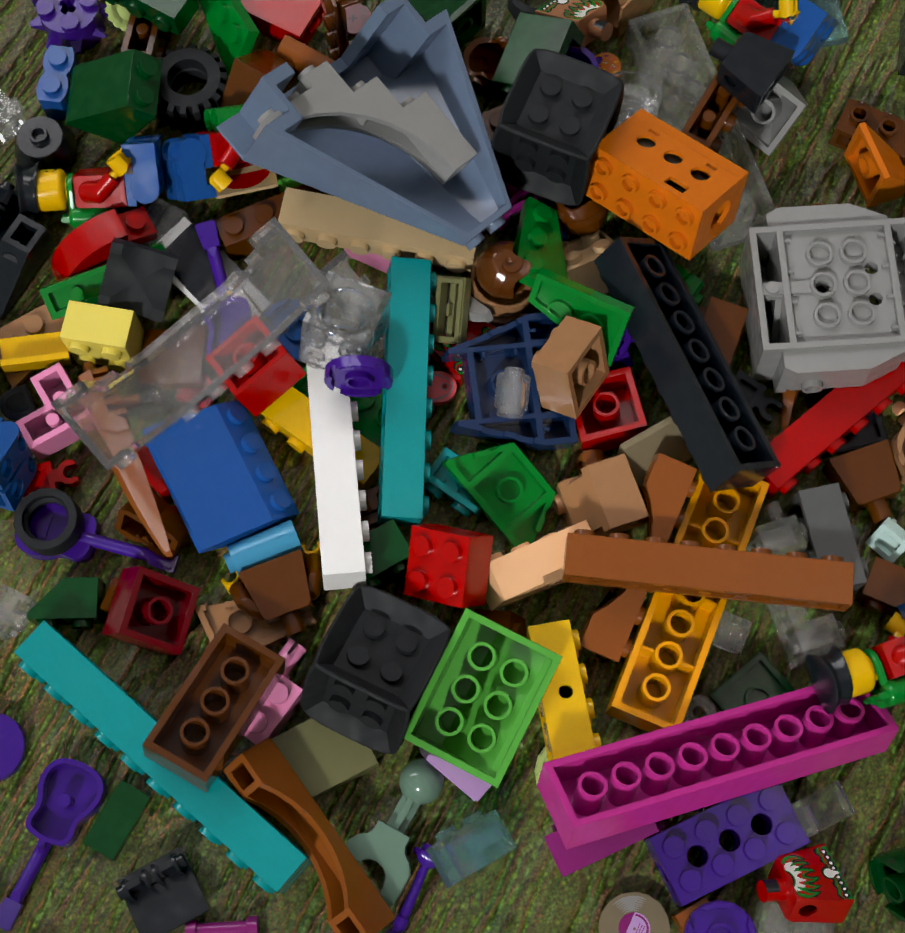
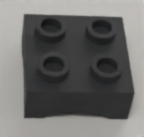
[97,237,179,322]

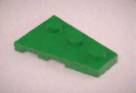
[513,196,568,288]
[528,267,635,367]

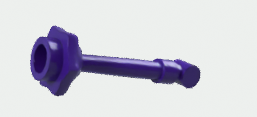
[386,842,447,933]

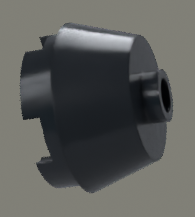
[15,116,77,170]

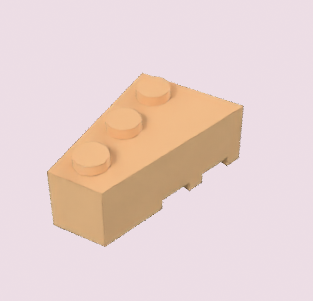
[486,520,591,611]

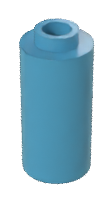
[223,520,304,577]

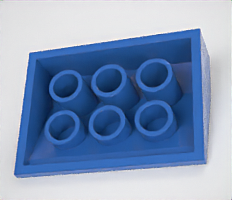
[142,400,300,554]

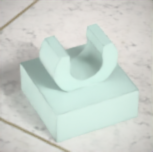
[865,517,905,563]

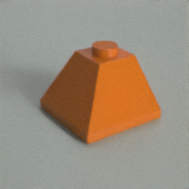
[843,122,905,208]

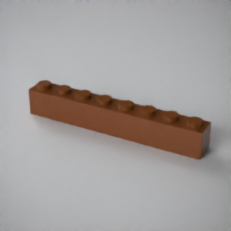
[562,529,854,612]

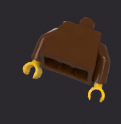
[221,542,323,638]

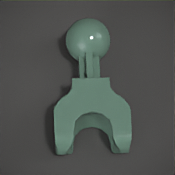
[345,758,444,908]

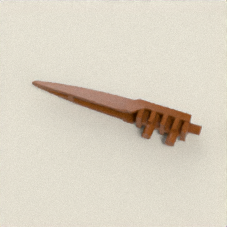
[77,361,173,557]

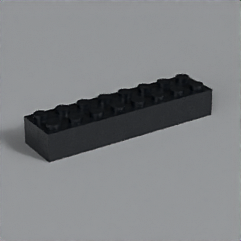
[594,237,781,492]

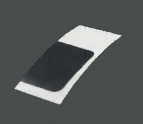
[157,217,276,319]

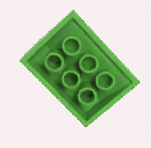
[404,608,563,788]

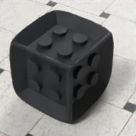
[491,49,624,206]
[300,585,452,755]

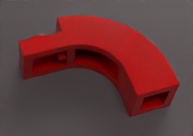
[51,206,158,281]

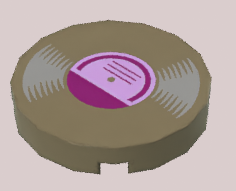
[597,891,671,933]

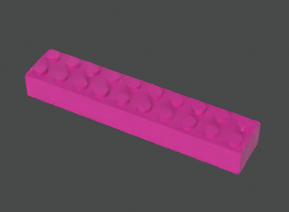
[537,685,899,850]

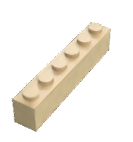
[278,187,477,273]

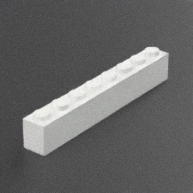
[304,333,373,590]

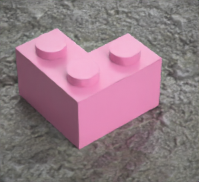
[15,362,95,461]

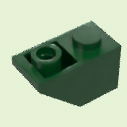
[27,577,106,630]

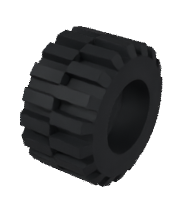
[157,44,228,132]

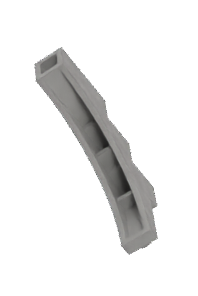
[253,60,478,185]

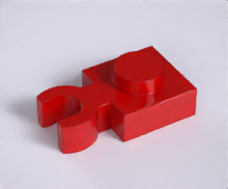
[23,460,81,498]

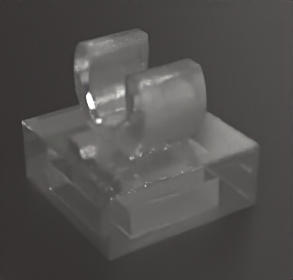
[711,611,753,656]

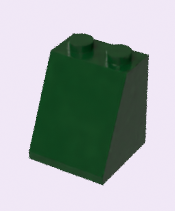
[409,0,486,49]
[65,49,163,144]

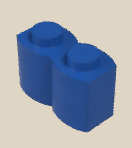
[36,45,79,121]

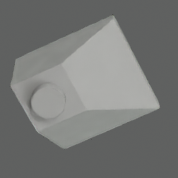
[733,75,808,156]

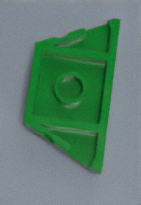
[442,442,556,548]

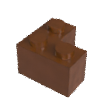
[219,48,296,107]

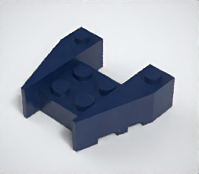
[440,313,578,452]

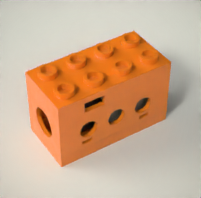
[584,108,749,261]

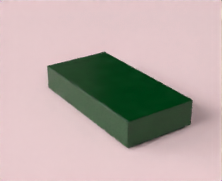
[83,780,152,861]

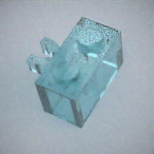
[426,809,517,889]

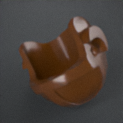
[462,36,508,92]
[552,196,608,236]
[475,241,532,299]

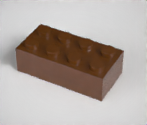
[142,623,286,793]

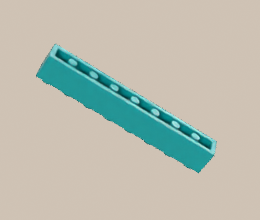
[377,256,436,526]

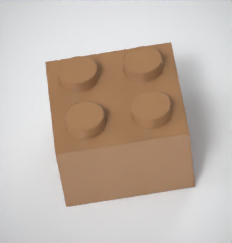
[532,315,610,419]

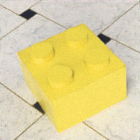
[59,300,144,372]

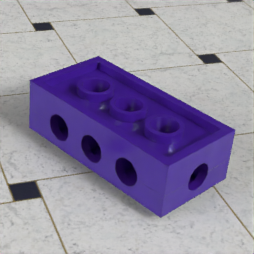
[644,784,811,907]

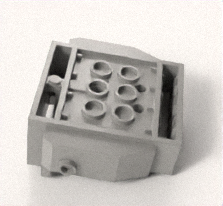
[739,203,905,393]

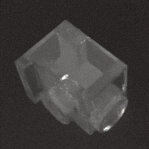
[0,584,38,642]

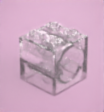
[298,270,392,370]

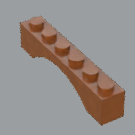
[579,453,699,662]
[223,737,396,933]

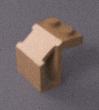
[553,453,649,537]

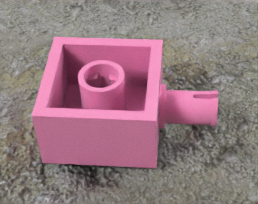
[244,638,307,745]

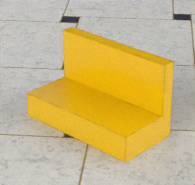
[0,331,71,373]

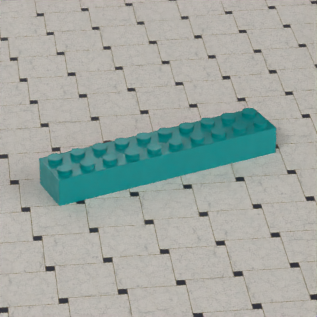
[14,621,312,894]

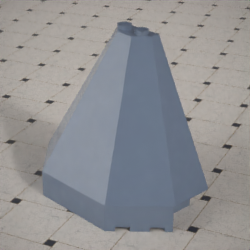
[216,0,512,251]

